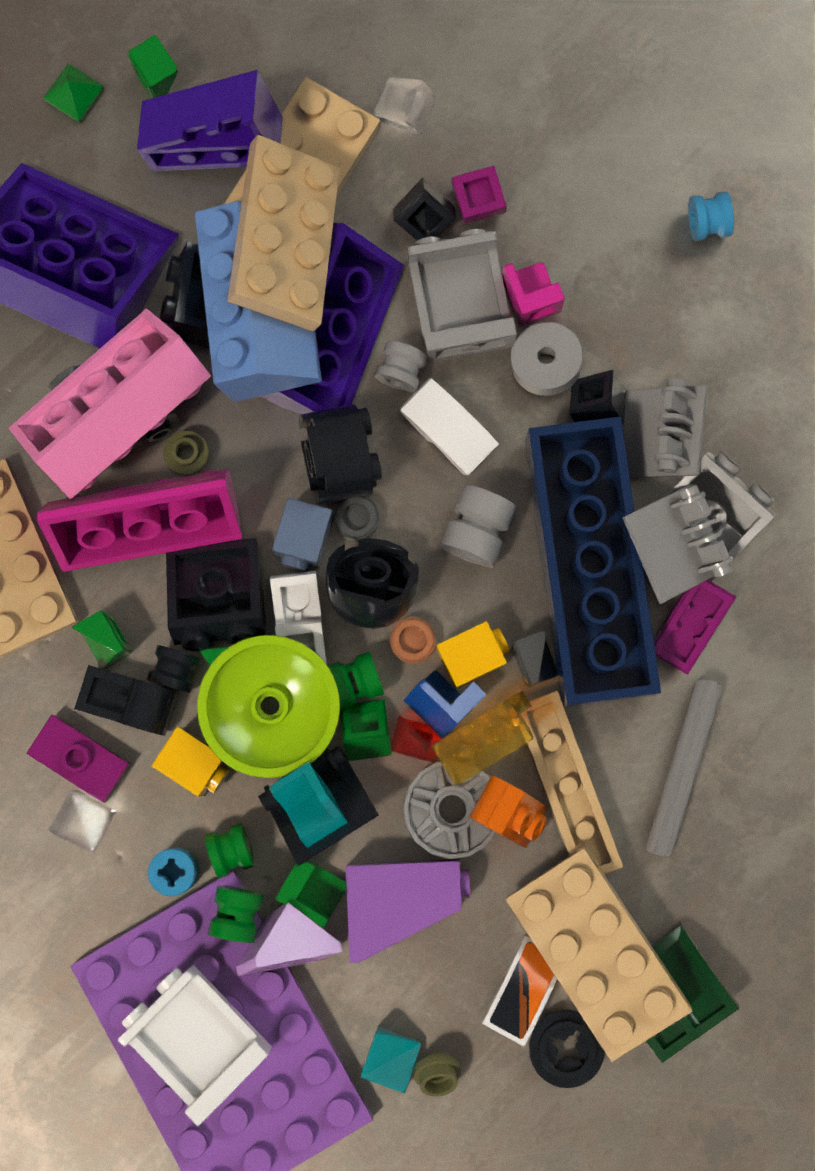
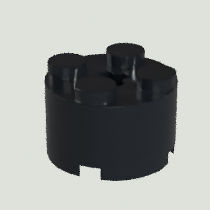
[299,404,382,505]

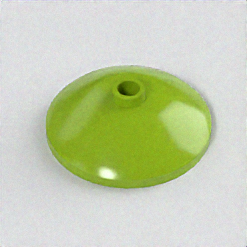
[197,635,340,778]

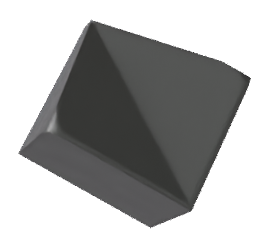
[511,630,558,687]

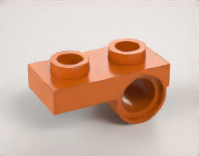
[469,775,548,848]

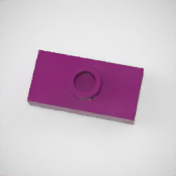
[653,579,736,675]
[26,714,131,803]

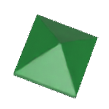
[43,63,105,123]

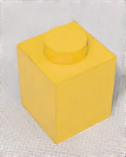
[436,621,510,689]
[151,726,230,797]

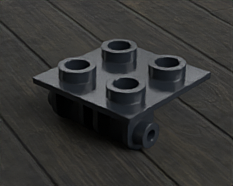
[258,746,379,866]

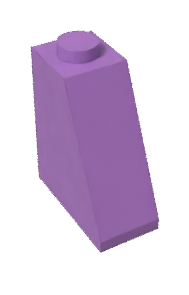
[346,859,470,963]

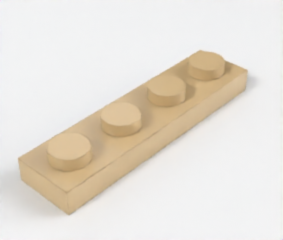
[513,691,623,874]

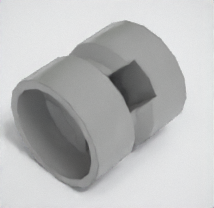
[439,485,518,568]

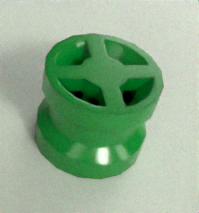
[205,823,255,879]

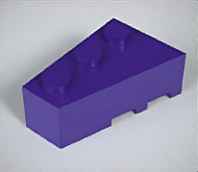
[137,70,283,171]

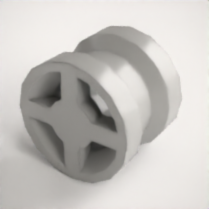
[374,341,428,392]

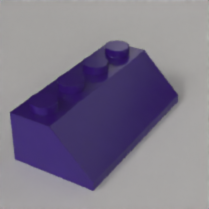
[261,223,404,414]

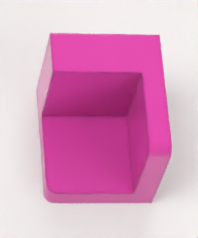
[502,262,565,327]

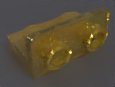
[432,690,534,785]

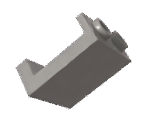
[407,229,517,363]

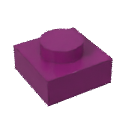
[451,166,507,224]

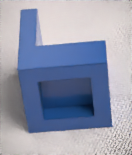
[403,671,487,739]

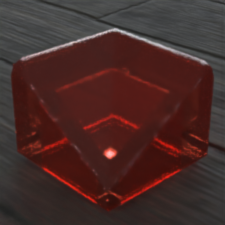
[390,715,441,763]

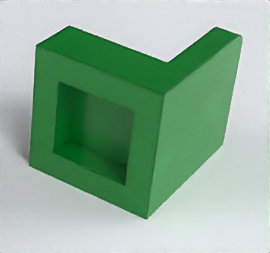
[275,859,347,928]

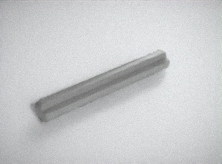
[646,678,722,857]

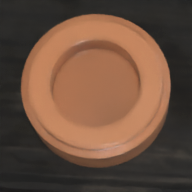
[390,617,436,664]

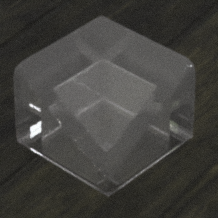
[48,790,117,853]

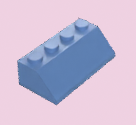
[195,201,322,402]

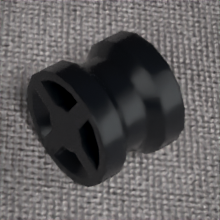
[146,645,202,693]

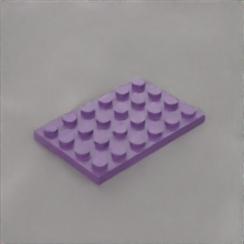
[70,870,374,1171]

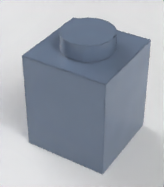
[272,498,334,572]

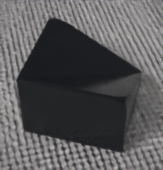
[393,177,456,241]
[569,369,626,425]

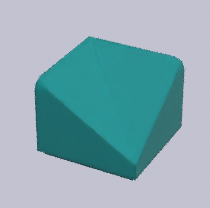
[360,1026,421,1093]

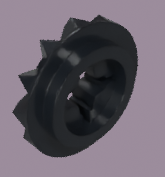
[528,1009,605,1088]

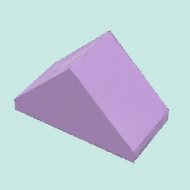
[236,903,342,976]

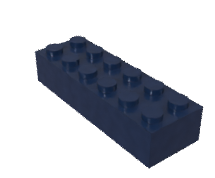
[525,417,661,707]

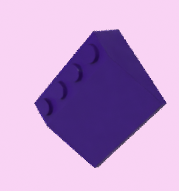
[0,163,179,348]

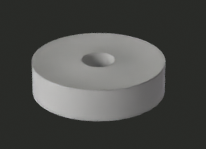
[510,322,583,396]

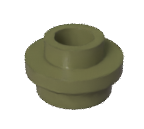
[163,430,209,476]
[413,1052,461,1096]

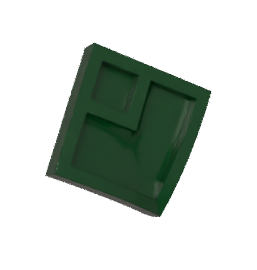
[646,922,739,1063]

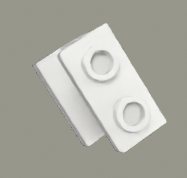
[118,965,273,1126]

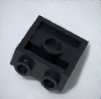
[159,241,210,348]
[166,538,266,651]

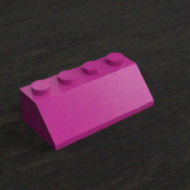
[37,469,243,572]

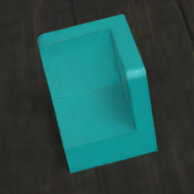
[269,762,348,848]

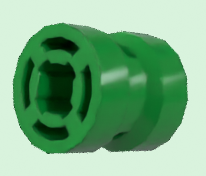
[328,651,384,709]
[208,886,264,943]

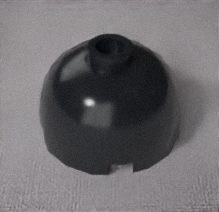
[325,538,419,629]

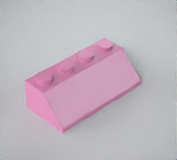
[8,308,211,499]

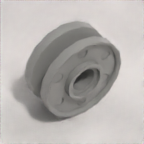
[403,760,496,859]

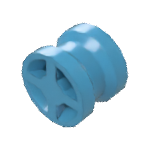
[688,192,734,241]
[148,847,200,896]

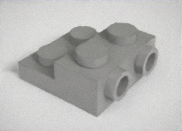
[666,451,776,581]

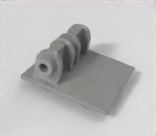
[622,378,708,478]
[622,484,734,604]

